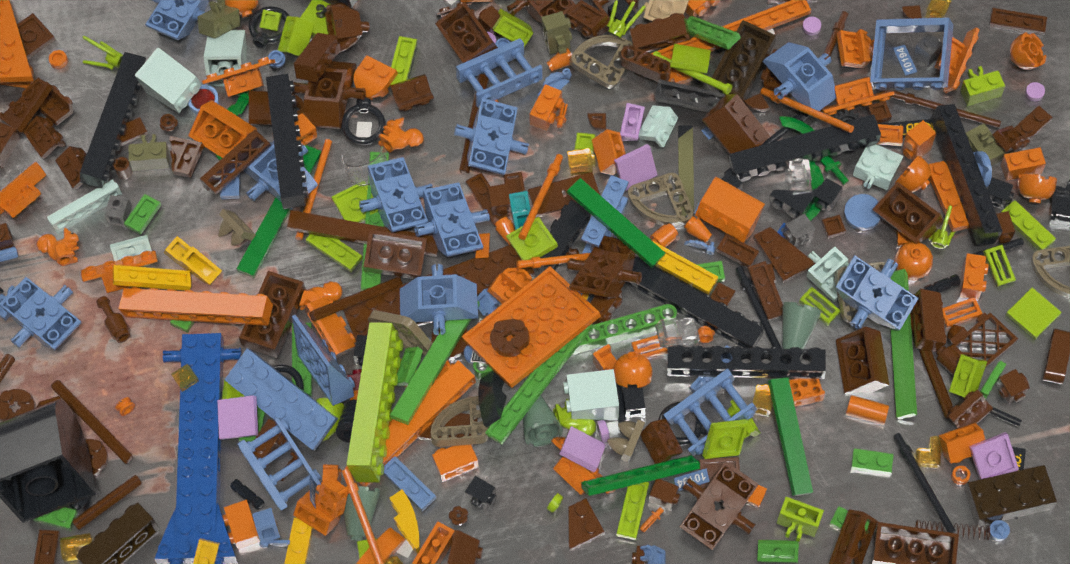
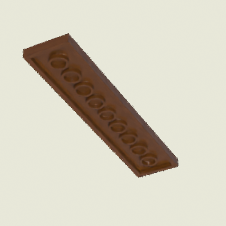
[343,244,535,340]

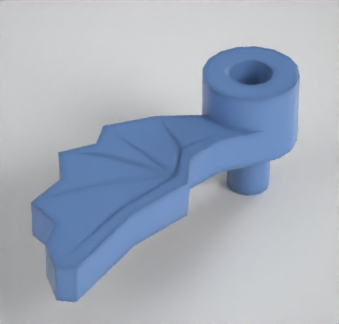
[543,68,572,86]
[684,240,716,255]
[259,540,290,548]

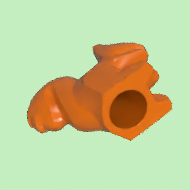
[378,118,424,153]
[36,228,79,266]
[299,281,342,310]

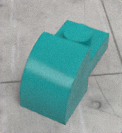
[509,190,531,230]

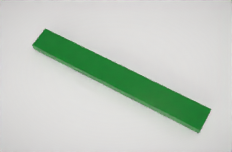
[236,145,321,278]

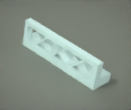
[47,179,122,234]

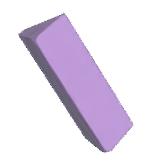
[620,103,645,141]

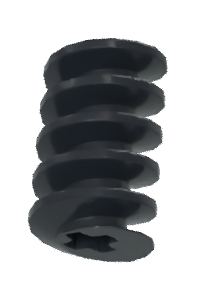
[336,400,357,443]

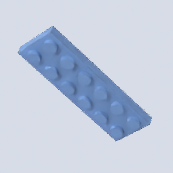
[225,348,338,450]

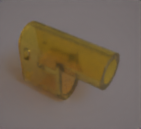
[916,436,941,468]
[60,533,92,562]

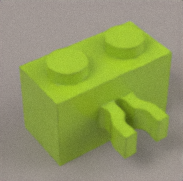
[960,66,1005,106]
[776,497,824,542]

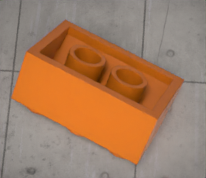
[188,100,257,158]
[695,177,765,243]
[305,296,356,359]

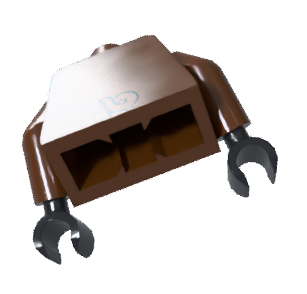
[316,3,370,53]

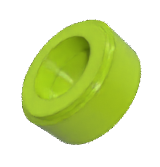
[547,493,564,513]

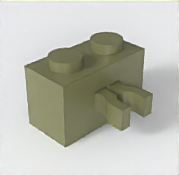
[197,0,240,38]
[541,11,572,54]
[966,123,1005,166]
[129,134,170,171]

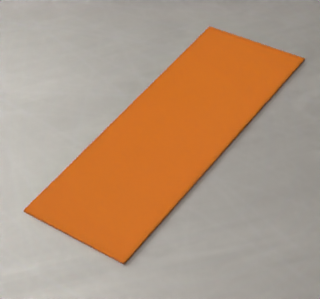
[475,233,490,259]

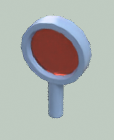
[188,84,219,114]

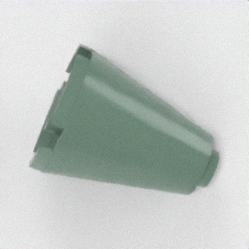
[782,302,821,349]
[523,395,563,447]
[344,486,380,541]

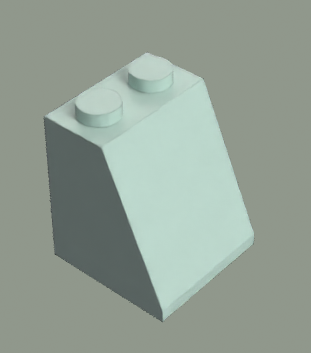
[204,30,247,86]
[135,48,202,113]
[563,369,619,421]

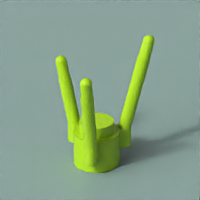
[607,0,646,38]
[82,36,123,70]
[929,205,956,249]

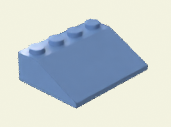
[292,315,355,406]

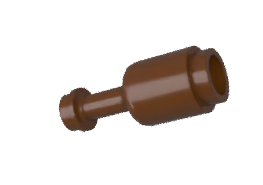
[96,296,131,343]

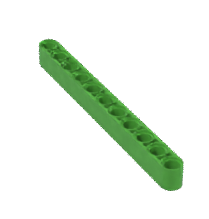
[473,304,677,380]

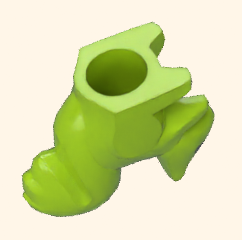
[553,399,596,436]

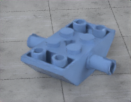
[145,0,209,40]
[763,42,836,117]
[454,98,529,175]
[243,142,318,210]
[359,157,433,232]
[414,182,490,257]
[835,255,918,331]
[400,264,478,335]
[0,277,82,350]

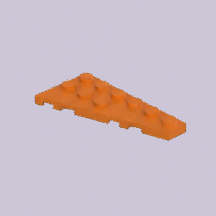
[0,0,34,82]

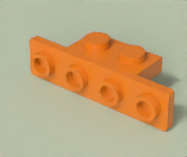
[935,27,980,93]
[202,57,276,97]
[820,77,895,115]
[0,162,46,218]
[81,251,157,293]
[551,437,615,495]

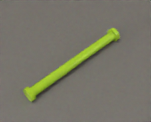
[653,51,732,95]

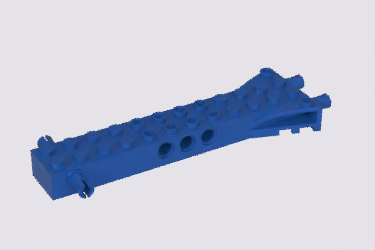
[154,333,242,564]

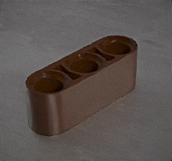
[620,46,671,82]
[1043,328,1070,385]

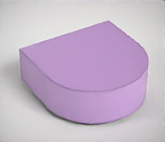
[596,420,609,443]

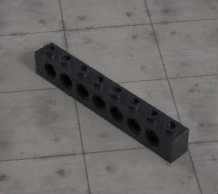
[667,345,826,379]

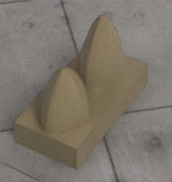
[218,209,256,245]
[607,419,645,462]

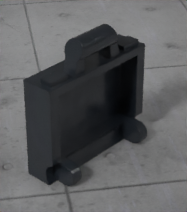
[1049,180,1070,226]

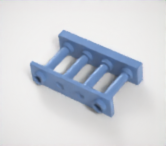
[456,38,542,108]
[581,175,629,254]
[663,368,757,456]
[237,418,322,511]

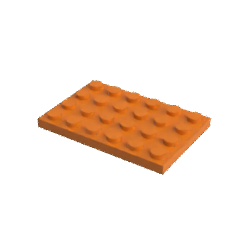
[461,266,601,388]

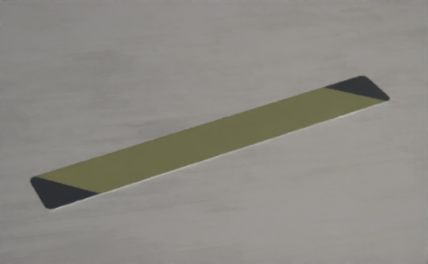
[678,125,694,218]

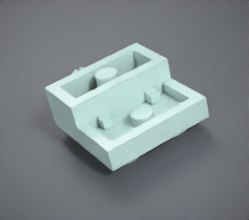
[853,144,904,190]
[807,247,849,302]

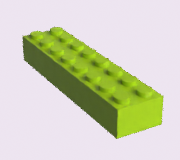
[346,323,403,483]

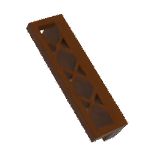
[200,130,271,195]
[829,509,878,564]

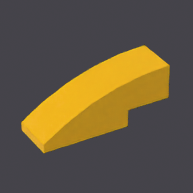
[164,236,222,285]
[389,489,421,554]

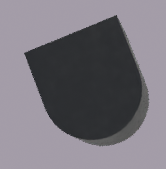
[0,399,96,523]

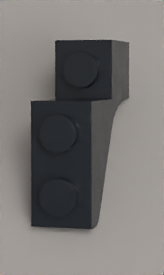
[770,178,843,219]

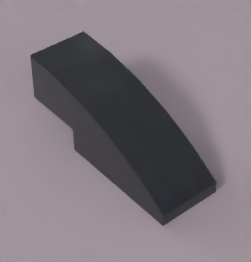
[478,371,507,428]

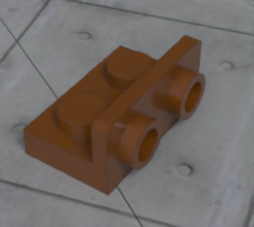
[566,0,608,38]
[390,74,434,111]
[23,116,66,159]

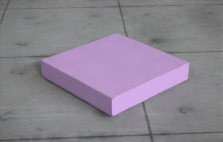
[614,144,658,191]
[217,396,258,440]
[559,426,606,472]
[969,432,1019,480]

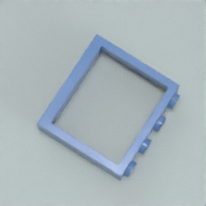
[870,18,953,91]

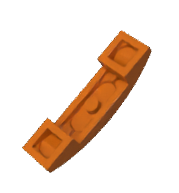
[356,527,406,564]

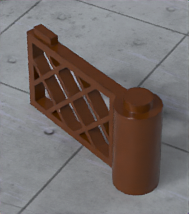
[936,312,1018,376]

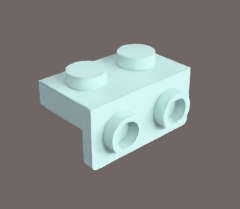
[638,105,678,147]
[110,235,152,267]

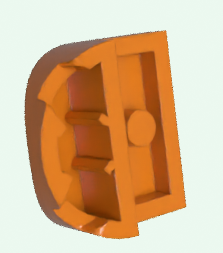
[837,29,874,68]
[354,55,398,100]
[487,267,532,304]

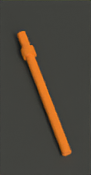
[760,87,854,133]
[295,139,332,241]
[518,154,563,240]
[516,253,590,269]
[342,468,384,564]

